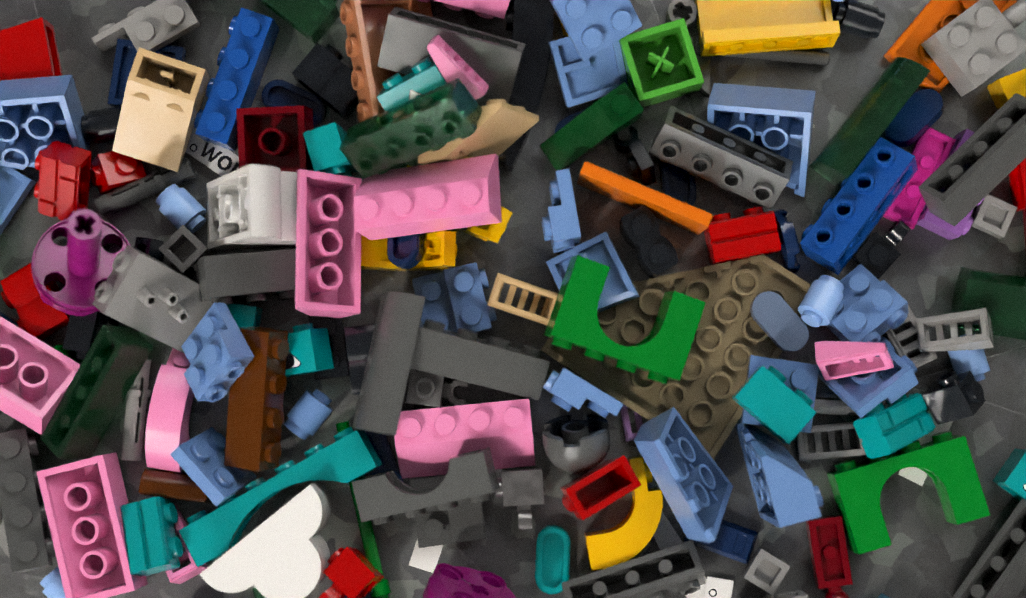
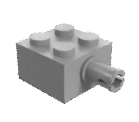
[921,0,1026,97]

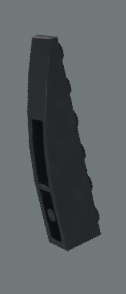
[499,0,554,172]

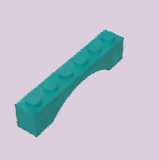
[179,427,383,567]

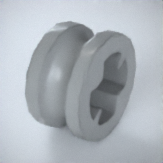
[666,0,697,29]

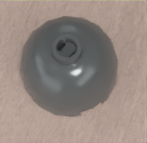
[542,414,610,475]

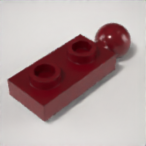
[806,515,853,598]

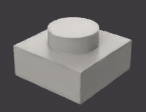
[972,194,1018,239]
[742,547,790,595]

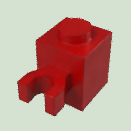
[319,546,384,598]

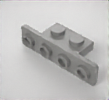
[92,0,201,52]

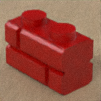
[34,141,92,220]
[704,206,781,265]

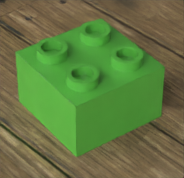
[619,18,704,108]

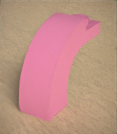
[145,348,194,473]

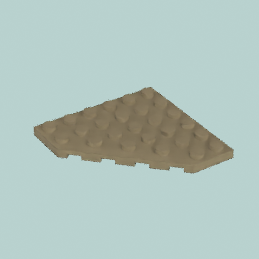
[541,254,811,460]

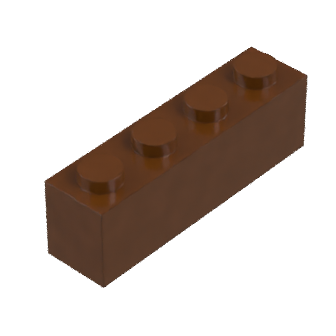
[224,326,289,472]

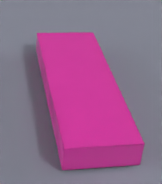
[883,127,956,230]

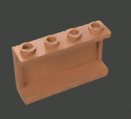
[340,0,450,134]

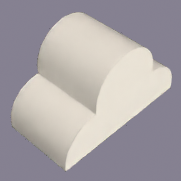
[206,164,297,250]
[200,481,332,598]

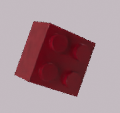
[236,105,314,172]

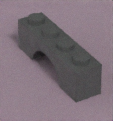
[352,447,499,525]

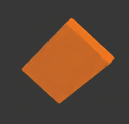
[883,0,1017,93]
[577,161,713,235]

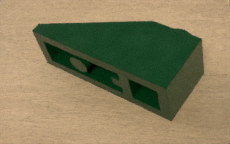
[539,82,644,171]

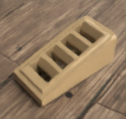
[487,273,558,326]

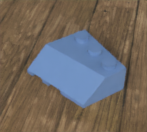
[0,75,91,182]
[707,83,816,198]
[634,407,733,543]
[735,419,823,528]

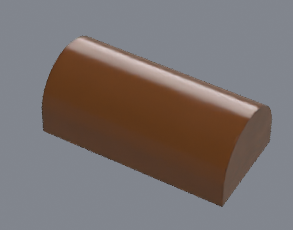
[138,468,212,504]

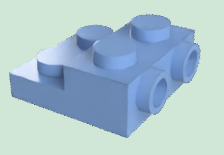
[541,169,581,254]
[412,262,497,333]
[827,264,909,343]
[181,303,254,402]
[818,336,918,418]
[543,368,624,418]

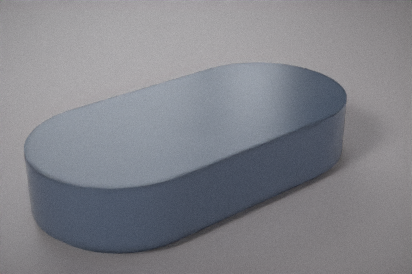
[750,291,809,352]

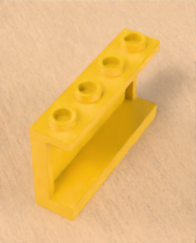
[695,0,840,57]

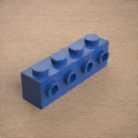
[194,7,280,151]
[800,137,918,275]

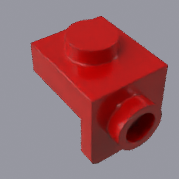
[90,151,147,195]

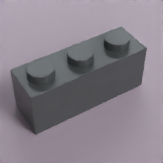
[196,249,296,305]

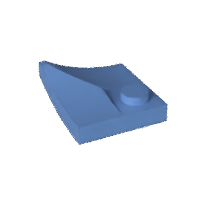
[548,36,628,108]
[546,231,640,313]

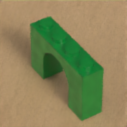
[544,255,706,385]
[827,430,990,555]

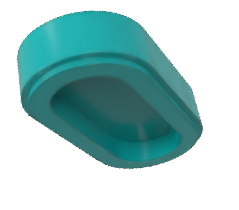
[535,525,571,594]

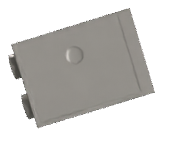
[93,245,212,353]

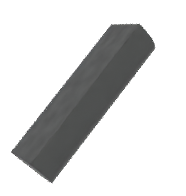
[377,6,526,104]
[352,292,426,435]

